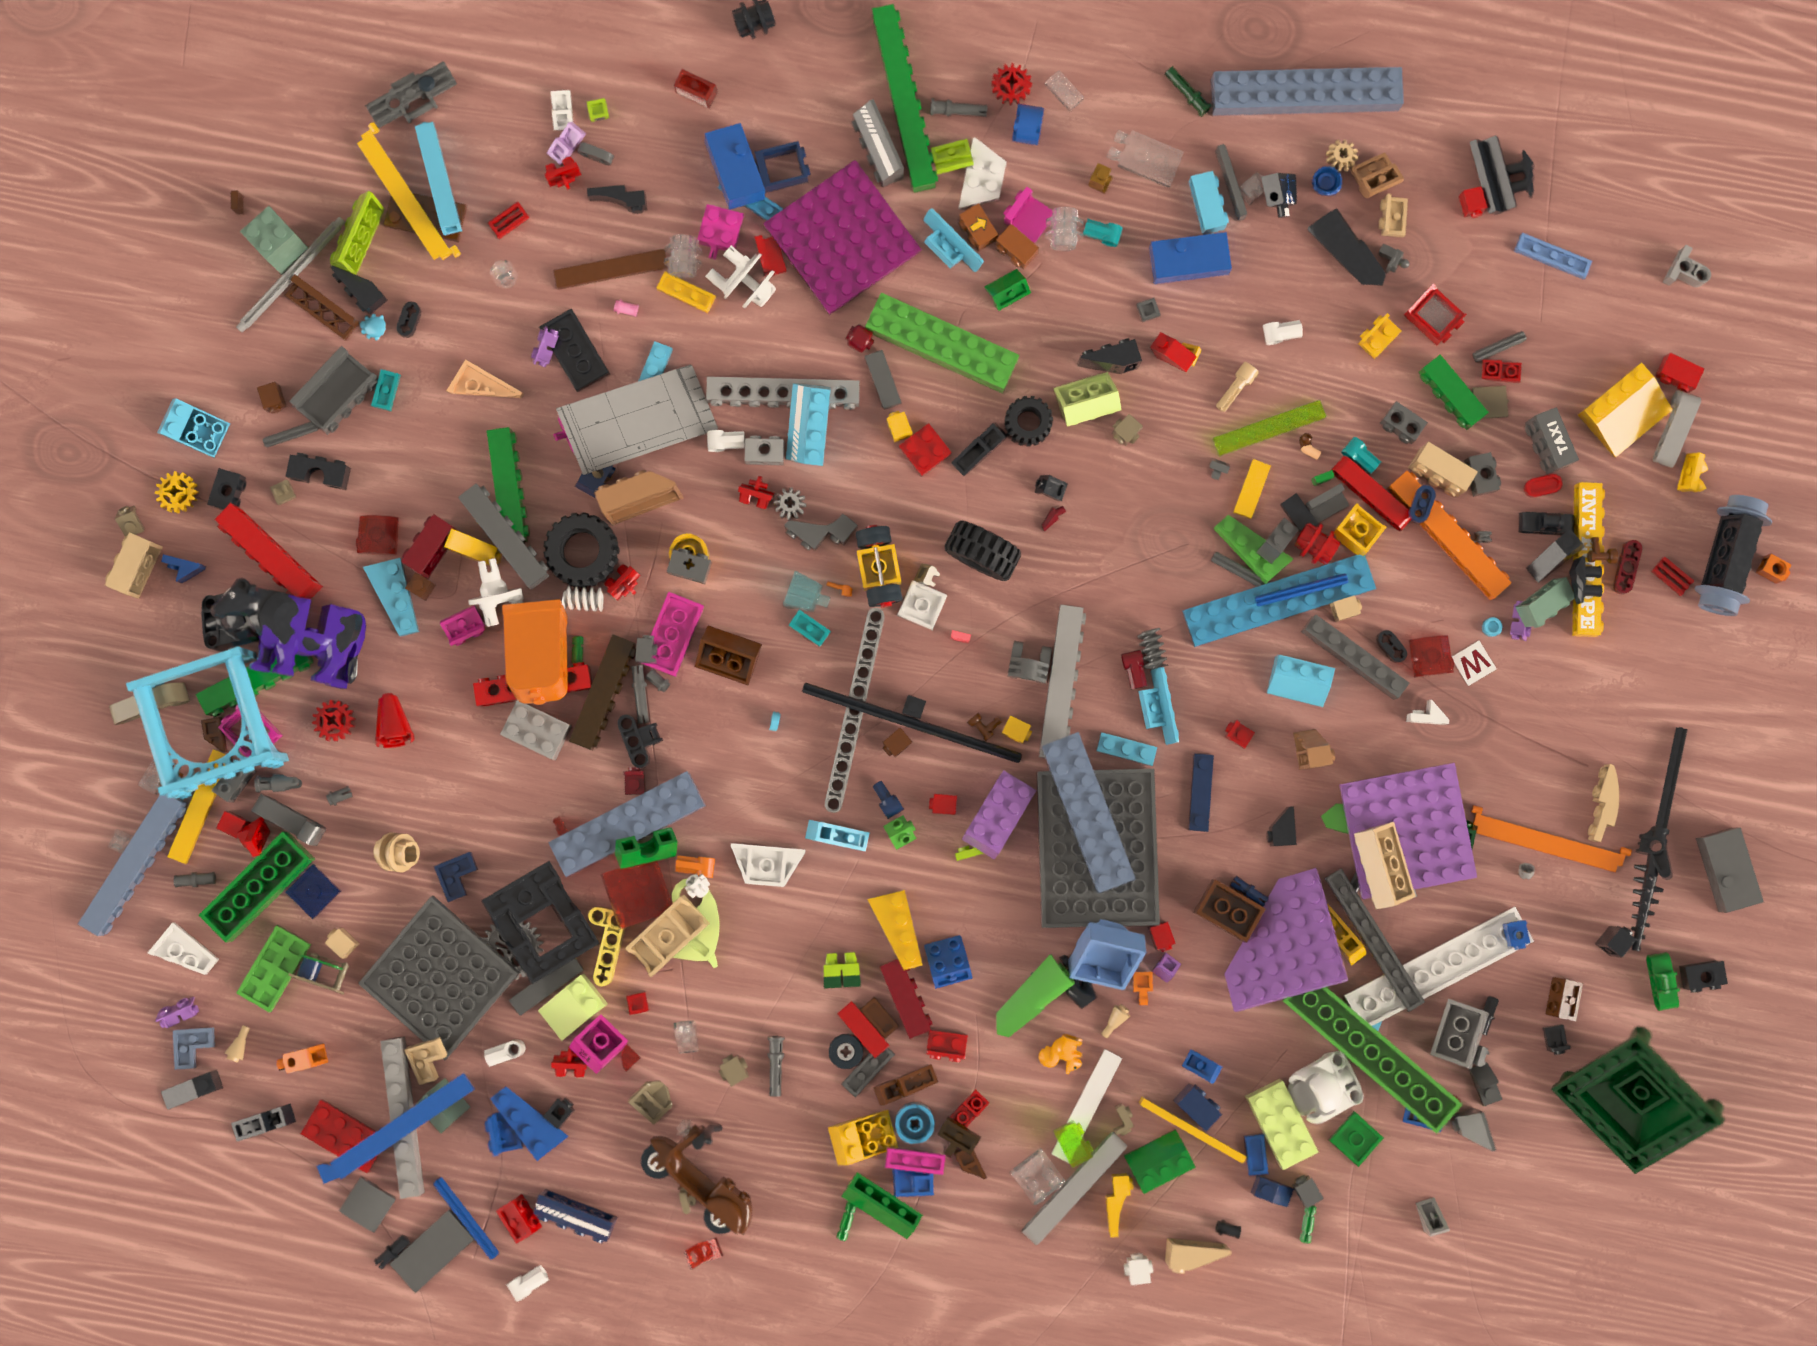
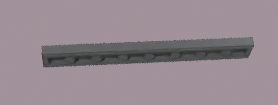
[1324,868,1425,1012]

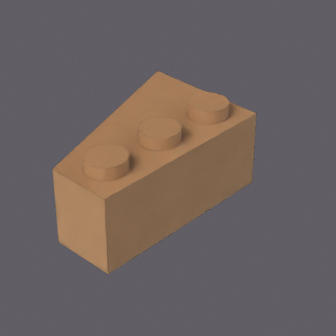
[1293,729,1335,770]

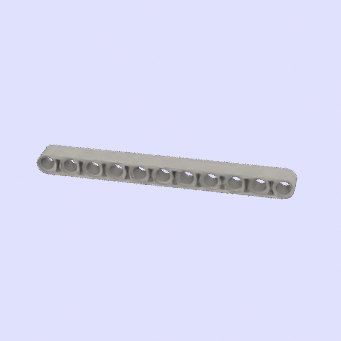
[825,608,884,813]

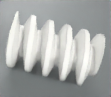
[562,585,604,612]

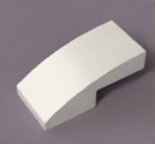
[551,90,573,130]

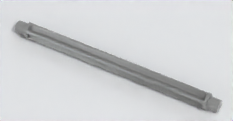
[236,217,346,333]

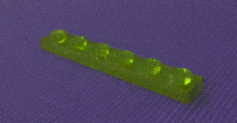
[1213,400,1327,457]

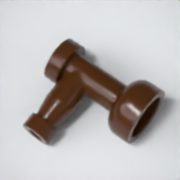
[1587,537,1618,564]
[967,712,1002,741]

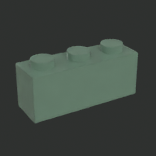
[1515,577,1574,628]

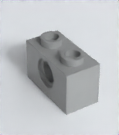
[745,436,784,465]

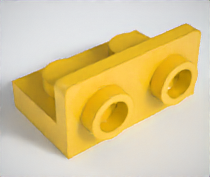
[1358,313,1401,359]

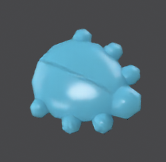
[359,314,386,341]

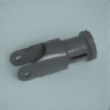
[254,775,302,793]

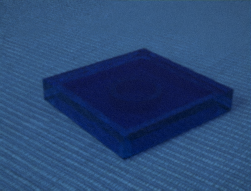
[286,864,341,919]

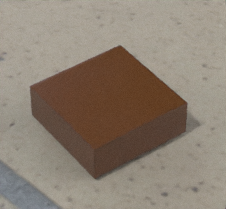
[231,190,244,214]

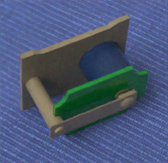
[288,953,350,995]

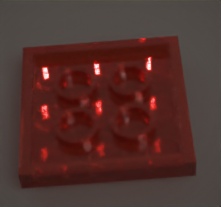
[601,861,672,930]

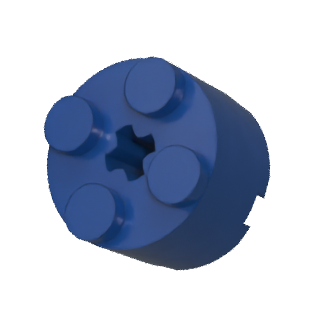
[1012,104,1044,146]

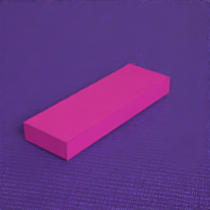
[885,1148,946,1175]

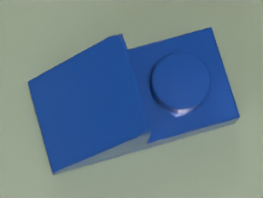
[161,554,206,583]
[1182,1049,1222,1084]

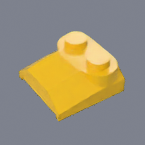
[1334,503,1386,556]

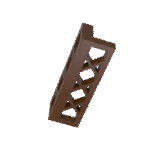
[285,274,359,341]

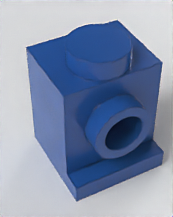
[1503,920,1530,950]

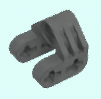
[1007,641,1052,684]

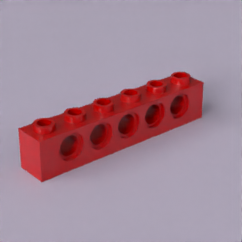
[473,662,592,707]

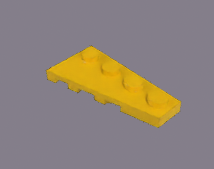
[867,890,923,970]

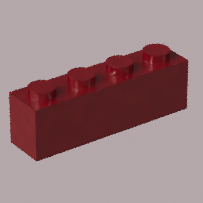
[879,958,933,1039]

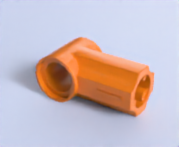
[675,855,715,878]

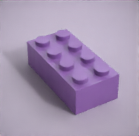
[962,770,1036,860]

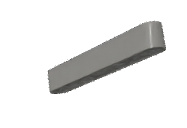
[1021,1132,1127,1245]

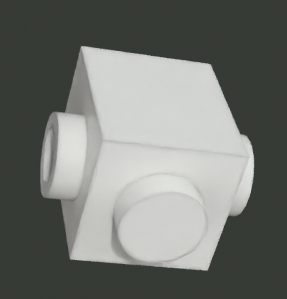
[1124,1253,1153,1285]

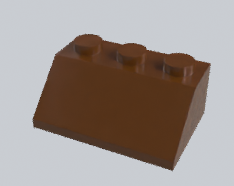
[694,625,762,685]

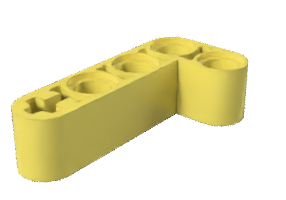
[588,907,627,986]

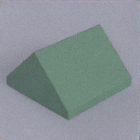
[415,1078,471,1134]

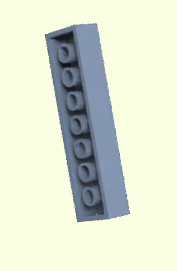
[1041,732,1135,893]
[548,771,706,877]

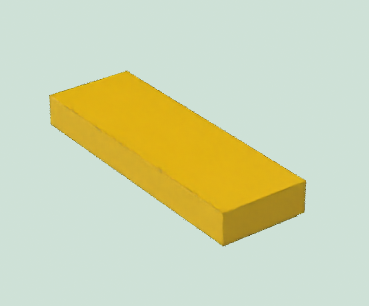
[656,271,716,314]
[1233,459,1271,519]

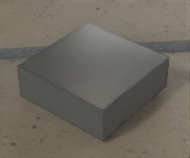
[1136,298,1161,323]

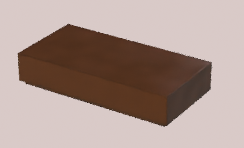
[860,997,900,1039]

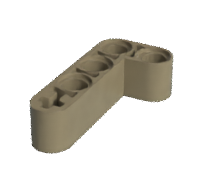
[109,682,190,725]

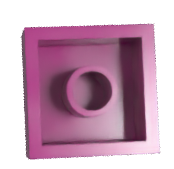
[569,1014,628,1074]

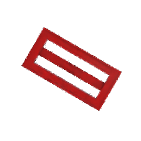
[488,201,530,239]
[1651,557,1694,596]

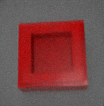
[626,992,649,1015]

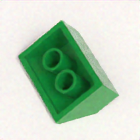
[1124,1129,1196,1194]

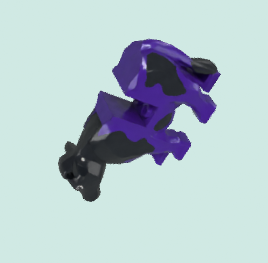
[211,578,366,689]

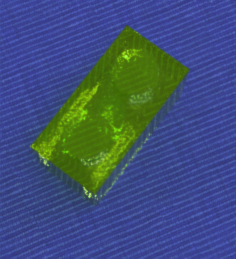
[1053,1120,1094,1168]

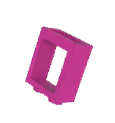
[218,705,283,757]

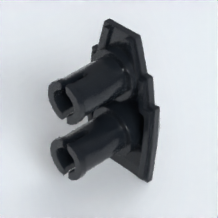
[1506,150,1535,198]
[1569,556,1603,605]

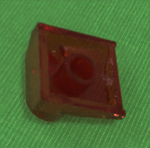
[356,515,399,555]
[1409,635,1454,678]

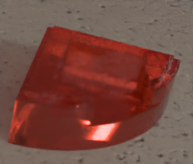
[553,816,568,836]
[621,1044,641,1072]

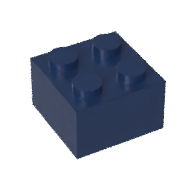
[1173,1083,1222,1132]

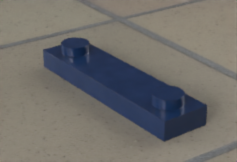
[1188,754,1214,832]

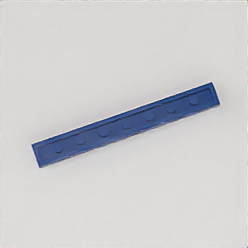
[330,1073,475,1179]

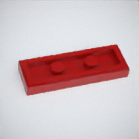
[837,1001,890,1058]

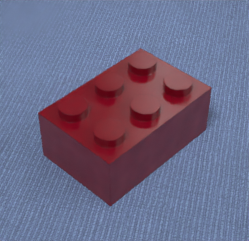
[401,514,460,579]

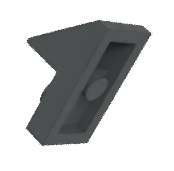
[1469,1063,1503,1106]

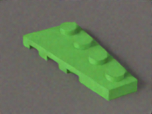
[1213,515,1293,584]

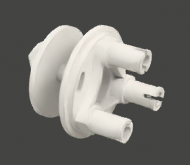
[705,245,776,309]

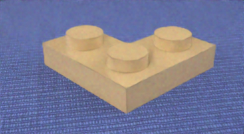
[404,1037,447,1085]

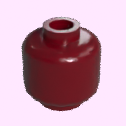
[845,324,875,353]

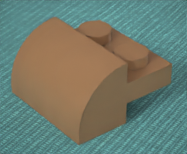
[1351,152,1404,198]

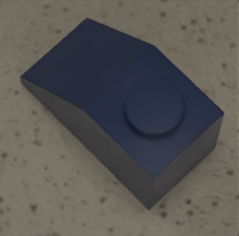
[1250,1175,1294,1207]

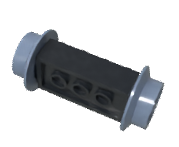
[1694,495,1773,616]

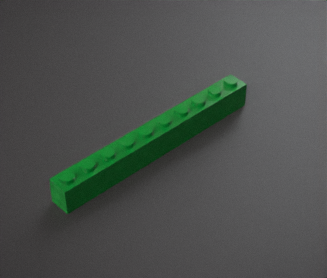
[872,4,938,193]

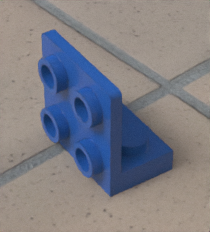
[924,935,973,989]

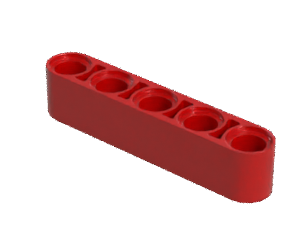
[1331,456,1411,531]

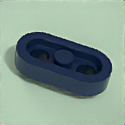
[1409,485,1436,523]

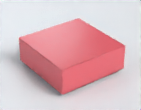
[950,630,971,644]

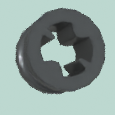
[1474,531,1492,543]

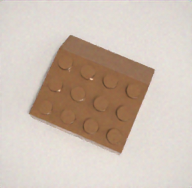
[594,470,683,525]

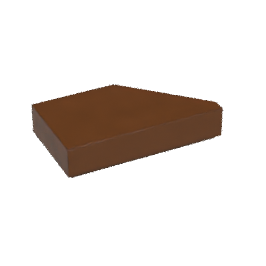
[201,717,227,753]
[954,1149,987,1179]

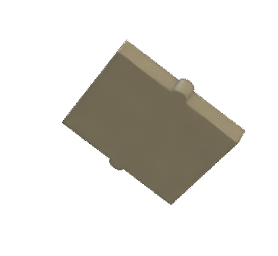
[1472,386,1509,419]

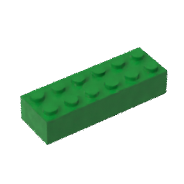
[199,831,315,943]

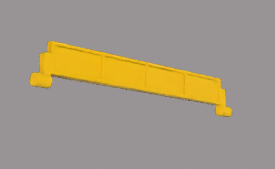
[357,122,461,260]

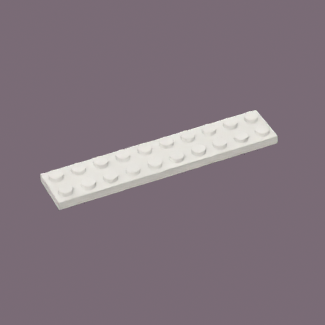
[1343,907,1534,1026]

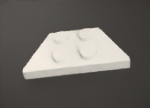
[959,138,1006,210]
[731,843,805,887]

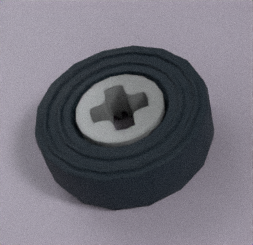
[829,1034,863,1069]

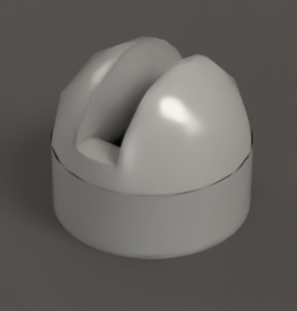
[1518,863,1535,879]

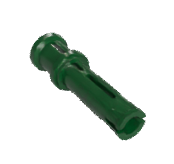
[1164,66,1213,117]

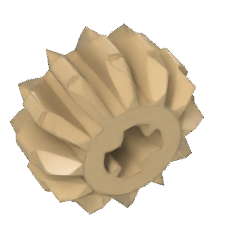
[1326,139,1358,172]

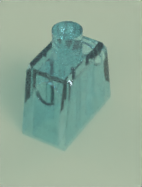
[783,571,831,612]

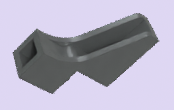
[784,513,858,551]

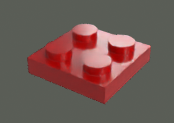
[899,423,952,477]

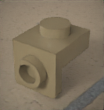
[115,506,145,536]
[1113,1103,1134,1136]

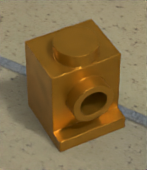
[1088,163,1113,194]

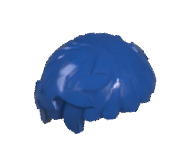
[1312,166,1342,196]

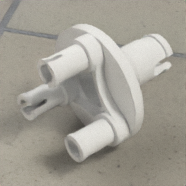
[468,558,524,627]

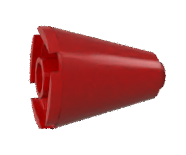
[375,693,415,748]

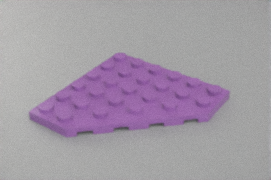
[1225,868,1348,1012]

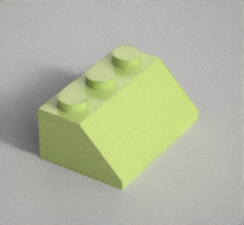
[1054,372,1121,426]

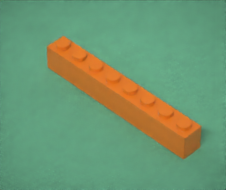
[1386,471,1511,600]

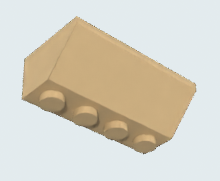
[1354,821,1416,909]

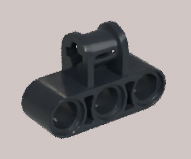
[1518,512,1575,536]
[617,715,663,769]

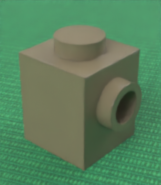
[1112,414,1143,446]
[719,1054,749,1087]

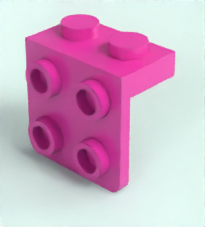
[1004,187,1055,243]

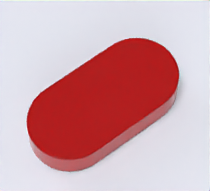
[1524,474,1563,498]

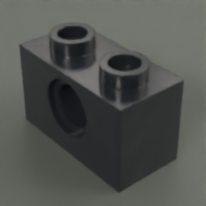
[207,468,247,510]
[1679,960,1728,993]

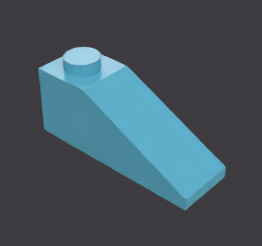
[805,820,869,852]

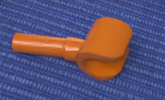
[827,581,853,597]

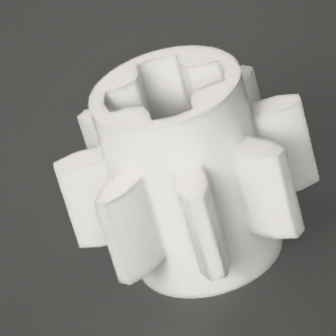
[685,874,710,898]

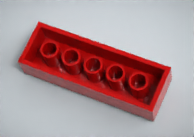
[214,503,323,599]

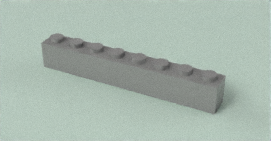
[1039,605,1086,758]
[380,1037,425,1199]

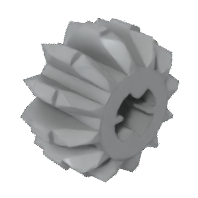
[774,487,806,520]

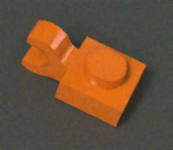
[1132,972,1153,1005]

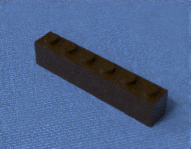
[569,634,636,751]

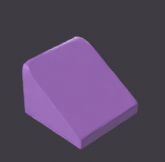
[1152,953,1181,982]

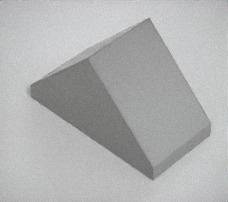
[1416,1198,1449,1237]

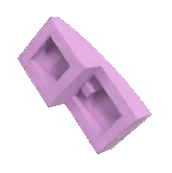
[547,122,586,165]

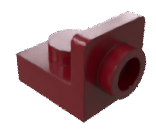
[623,767,645,795]

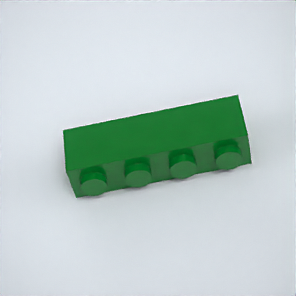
[1419,354,1489,430]
[841,1172,923,1239]

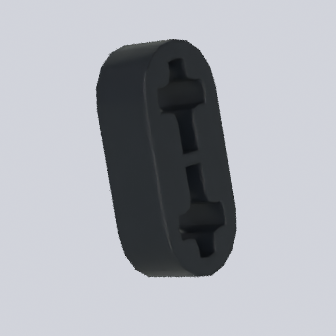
[396,301,422,338]
[1376,630,1407,663]

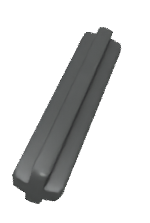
[1472,331,1527,362]
[263,422,319,448]
[1211,552,1263,587]

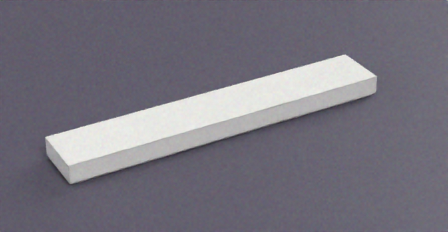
[1051,1049,1122,1163]

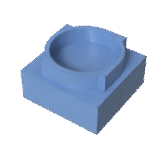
[1068,919,1146,990]

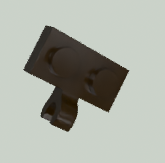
[937,1116,981,1158]

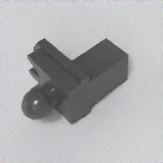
[1378,243,1410,273]

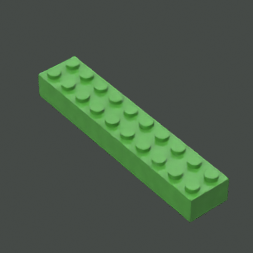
[1282,987,1463,1134]

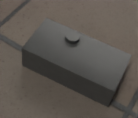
[1696,827,1764,913]

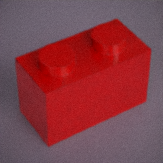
[1655,352,1705,393]

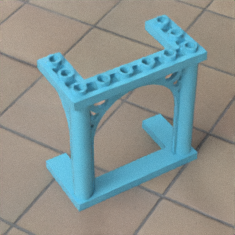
[126,647,289,799]

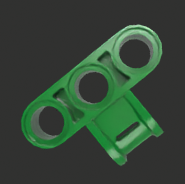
[1646,952,1680,1011]

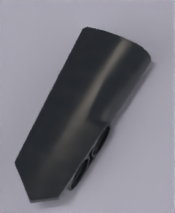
[1307,208,1386,286]

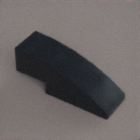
[951,423,1009,476]

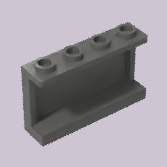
[290,346,378,435]

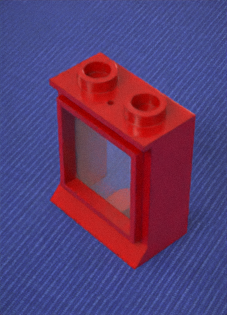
[1404,283,1467,346]

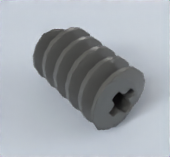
[1137,628,1169,670]

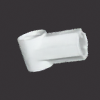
[1263,320,1303,345]
[707,430,745,452]
[484,1039,526,1067]
[507,1265,549,1302]

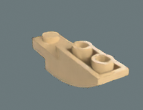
[1588,764,1619,842]

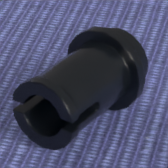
[1215,1220,1242,1239]

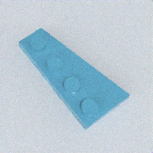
[363,558,419,637]

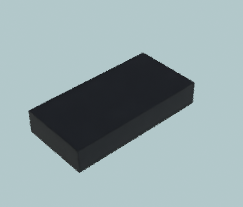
[1280,493,1318,532]

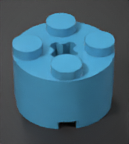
[895,1102,934,1144]

